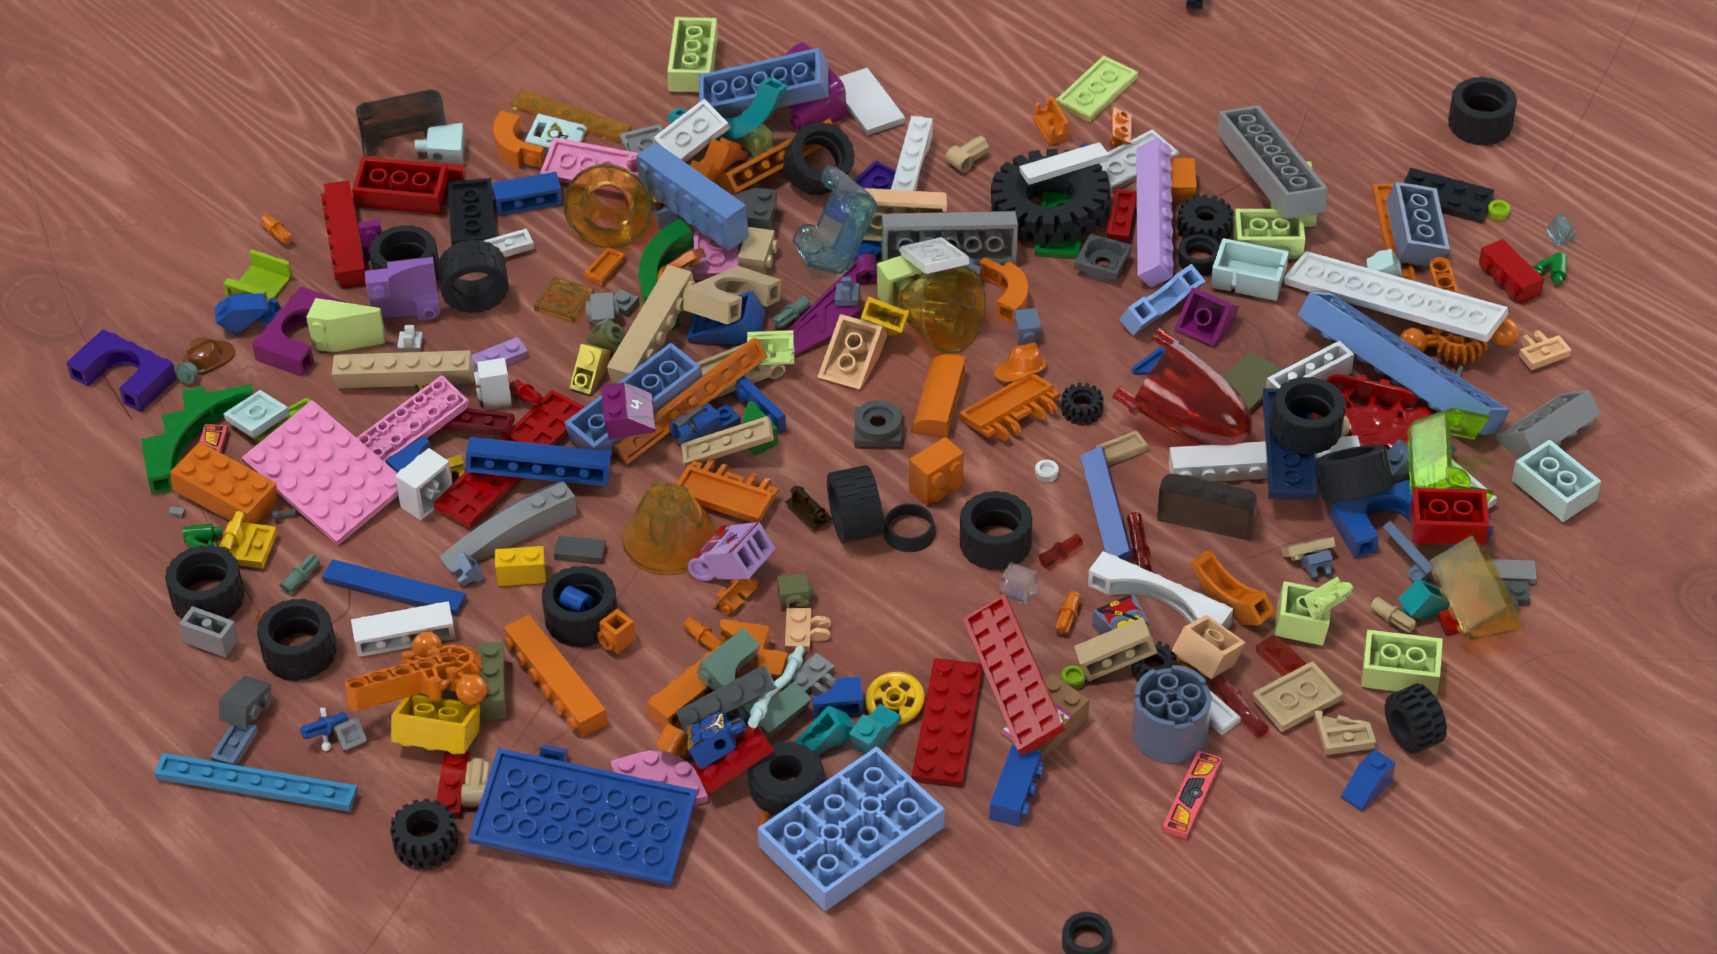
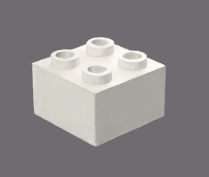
[395,448,453,520]

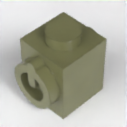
[586,318,626,355]
[777,573,814,611]

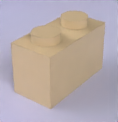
[738,227,778,275]

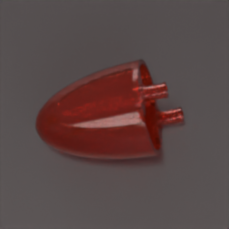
[1112,328,1252,445]

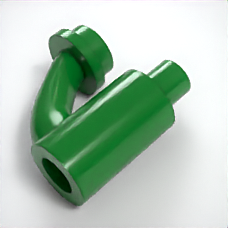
[1532,252,1567,286]
[183,523,223,548]

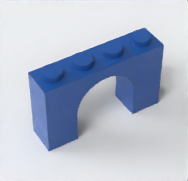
[1330,477,1426,558]

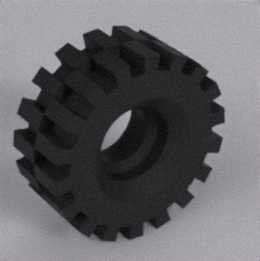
[1177,194,1234,245]

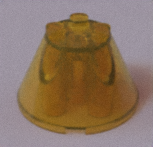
[898,265,986,354]
[622,481,717,575]

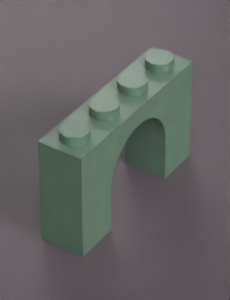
[696,628,812,740]

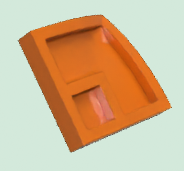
[658,248,706,280]

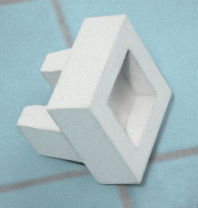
[397,325,423,353]

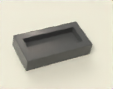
[554,536,607,565]

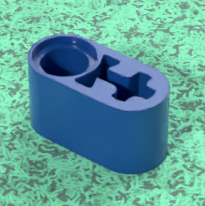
[559,586,598,612]

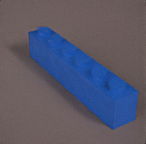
[465,437,612,486]

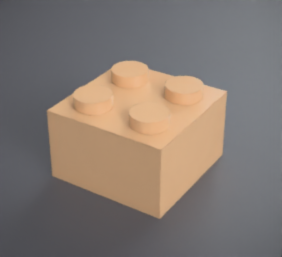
[1172,615,1246,679]

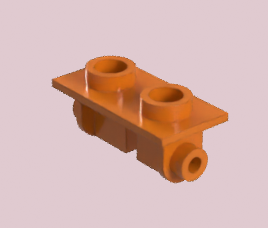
[1110,107,1132,149]
[713,577,759,615]

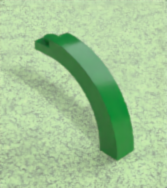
[638,219,693,330]

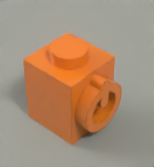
[597,609,636,654]

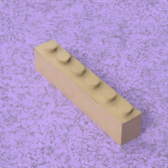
[607,265,696,383]
[332,350,475,389]

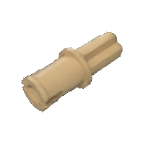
[1370,597,1416,633]

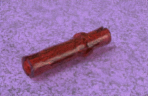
[1126,512,1152,572]
[1211,674,1269,738]

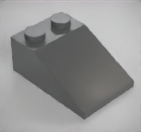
[732,188,778,230]

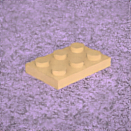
[1252,661,1343,732]

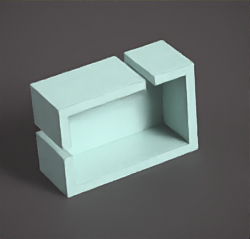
[1211,238,1289,301]

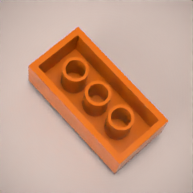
[170,442,278,524]

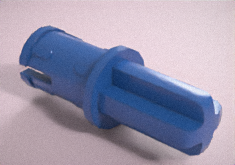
[300,712,349,739]

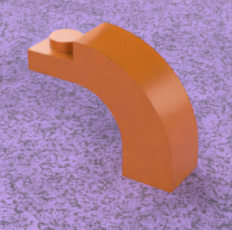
[493,110,545,169]
[979,257,1028,325]

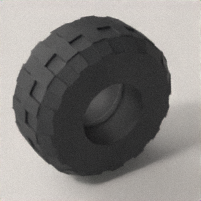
[748,741,825,815]

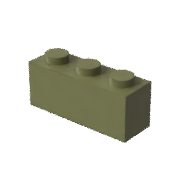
[478,642,506,721]

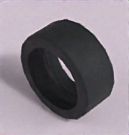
[1178,234,1220,275]
[1062,912,1113,954]

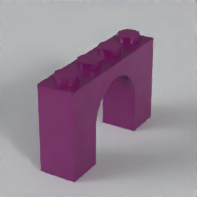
[252,286,347,377]

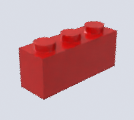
[1479,239,1544,304]

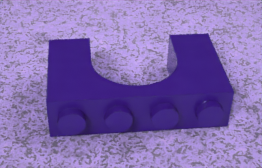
[66,329,177,413]

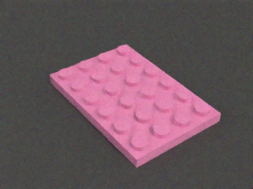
[242,400,398,546]

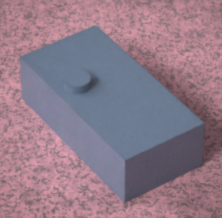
[1386,181,1450,267]

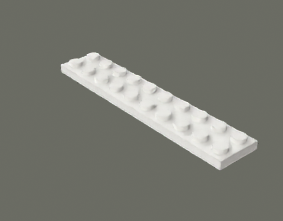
[1284,251,1508,342]

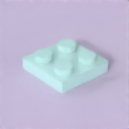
[224,390,290,438]

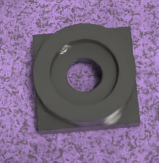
[1074,234,1132,282]
[854,400,902,447]

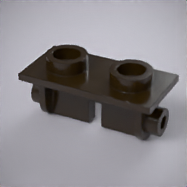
[785,485,833,531]

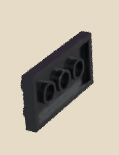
[1404,168,1495,224]
[448,178,496,245]

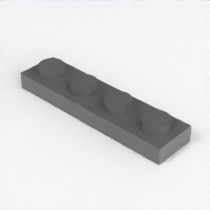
[676,665,777,733]

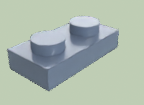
[210,724,258,765]

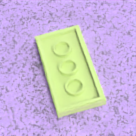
[1055,56,1138,122]

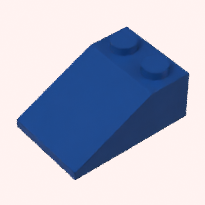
[687,291,766,346]

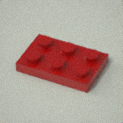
[693,725,774,794]

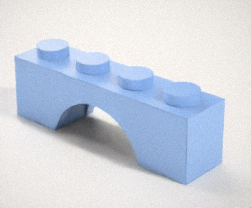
[1119,264,1205,336]

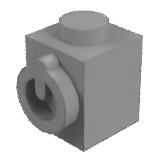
[586,292,619,326]

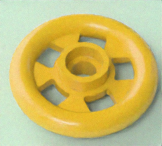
[865,672,925,725]

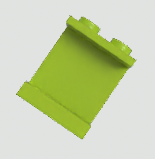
[223,249,293,303]

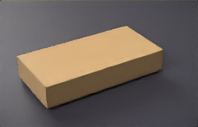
[1096,430,1149,466]

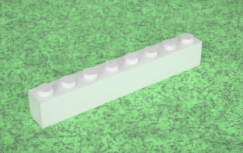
[1169,436,1360,484]

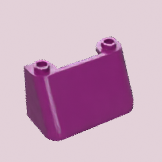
[784,42,846,131]

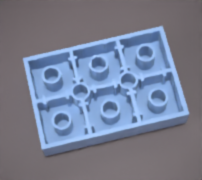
[757,746,945,912]

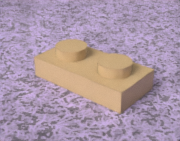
[1281,537,1336,560]

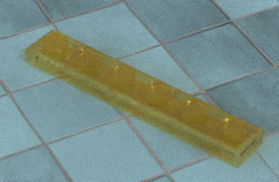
[511,89,632,144]

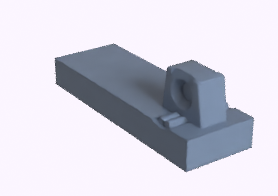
[1383,521,1441,583]

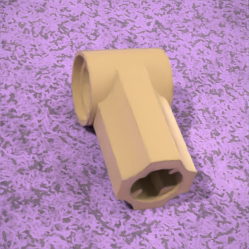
[945,136,990,173]
[461,758,490,807]

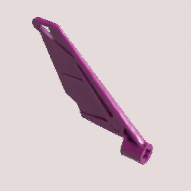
[784,254,877,365]

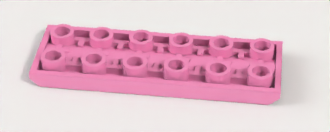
[356,375,469,463]

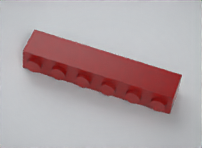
[320,180,366,289]

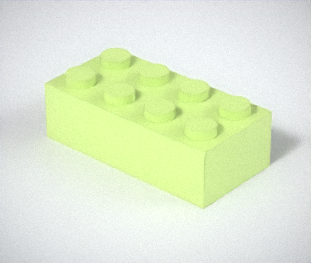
[668,17,718,92]

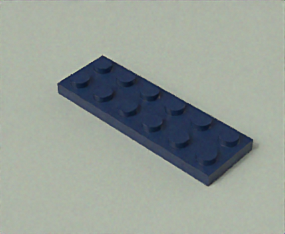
[1262,388,1317,500]

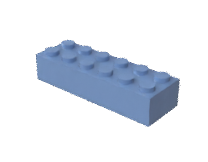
[699,48,829,119]
[636,142,749,251]
[565,343,703,455]

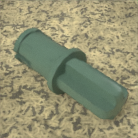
[772,296,811,328]
[279,554,320,595]

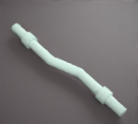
[748,646,805,728]

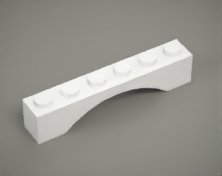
[891,116,933,191]
[1088,551,1233,629]

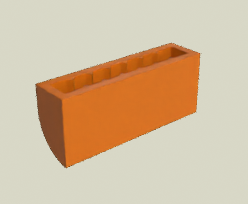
[910,354,965,438]

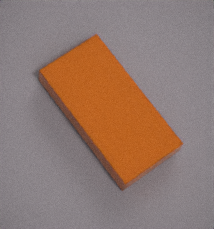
[583,247,627,287]

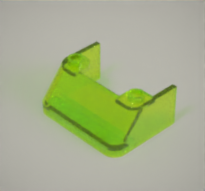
[1408,408,1494,503]

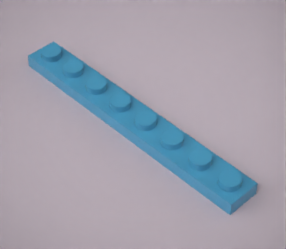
[154,753,358,812]

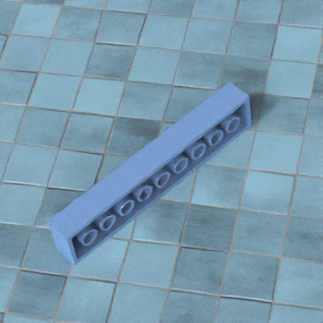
[1298,291,1510,436]

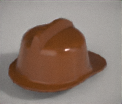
[182,337,235,374]

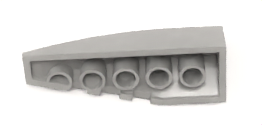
[439,481,577,575]

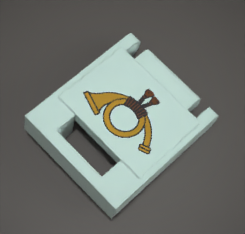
[525,114,587,155]

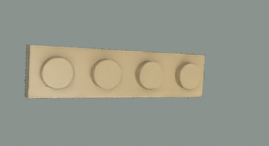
[681,416,774,467]

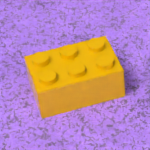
[391,695,481,754]

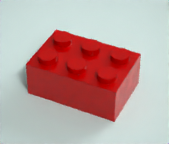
[1410,487,1489,546]

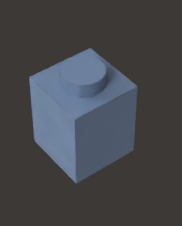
[1014,308,1041,345]

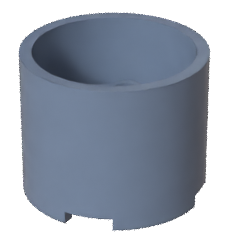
[1132,665,1212,763]

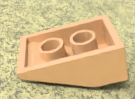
[818,314,888,391]

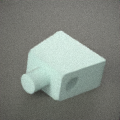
[415,123,465,165]

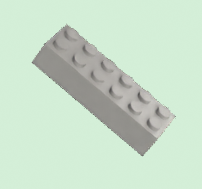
[881,211,1018,264]

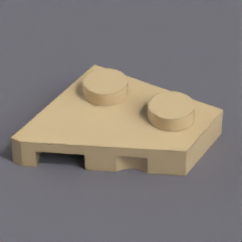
[1314,711,1376,755]

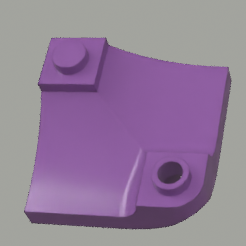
[365,257,440,321]

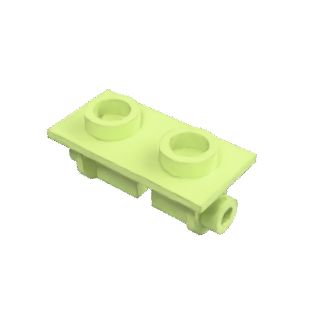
[1303,577,1353,619]

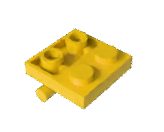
[219,511,277,569]

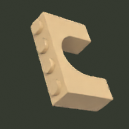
[683,266,781,324]

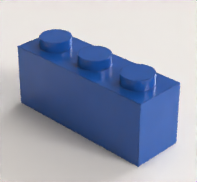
[492,172,563,216]
[989,745,1044,827]

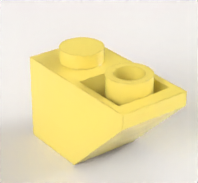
[569,344,611,394]

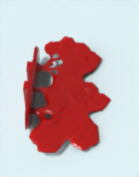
[1312,374,1438,448]

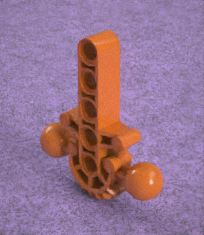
[1400,257,1519,365]
[345,632,488,710]

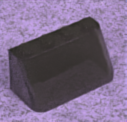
[1157,474,1259,541]

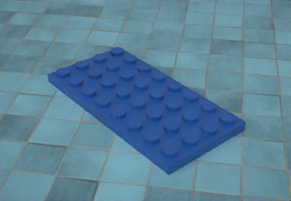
[469,748,698,886]

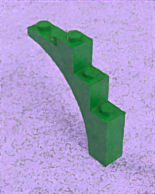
[141,384,254,495]

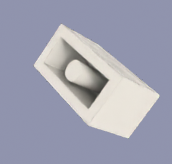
[474,358,512,410]

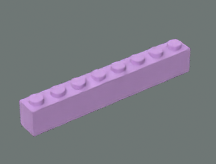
[1136,137,1174,288]

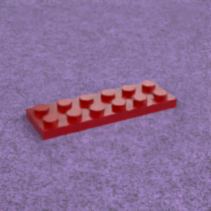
[911,658,983,788]

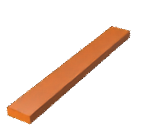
[1372,183,1416,282]
[612,337,768,465]

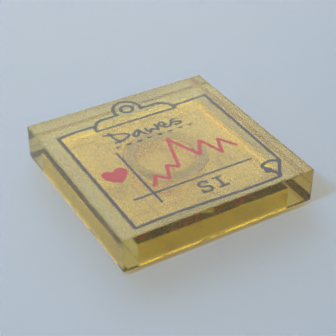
[534,276,595,323]

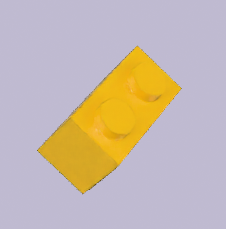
[495,546,546,586]

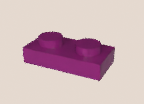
[358,219,382,261]

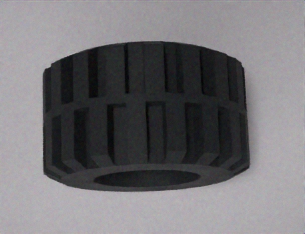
[1384,683,1447,754]
[390,799,459,870]

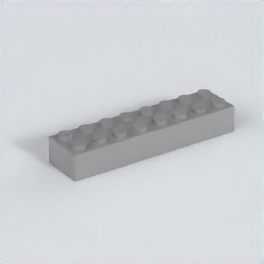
[1218,105,1328,219]

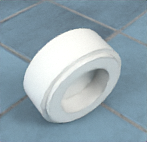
[1035,460,1059,483]

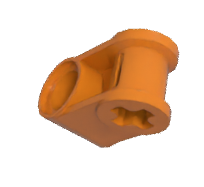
[655,723,691,760]

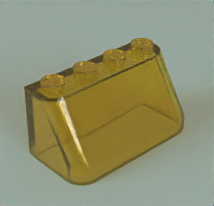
[1430,535,1525,640]

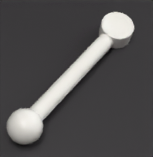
[320,707,331,751]

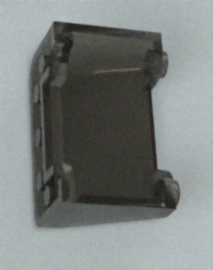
[356,89,446,157]

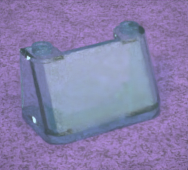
[792,165,877,274]

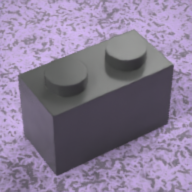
[219,676,273,728]

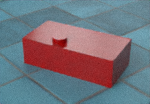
[352,157,450,215]

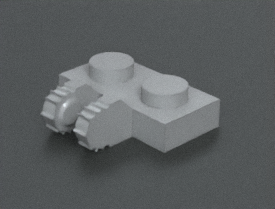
[783,653,835,696]

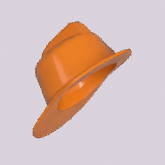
[994,342,1046,382]

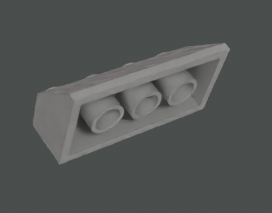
[1495,389,1601,458]

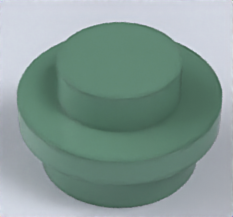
[176,362,198,385]

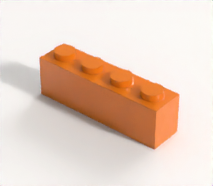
[647,645,741,729]

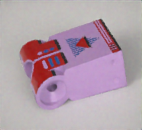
[688,522,776,581]

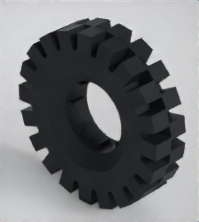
[991,149,1110,245]

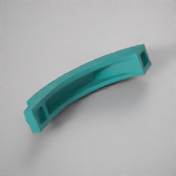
[667,78,788,141]

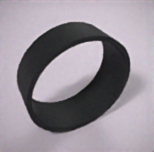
[883,503,936,552]

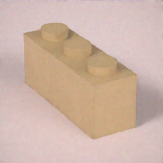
[1074,617,1158,682]

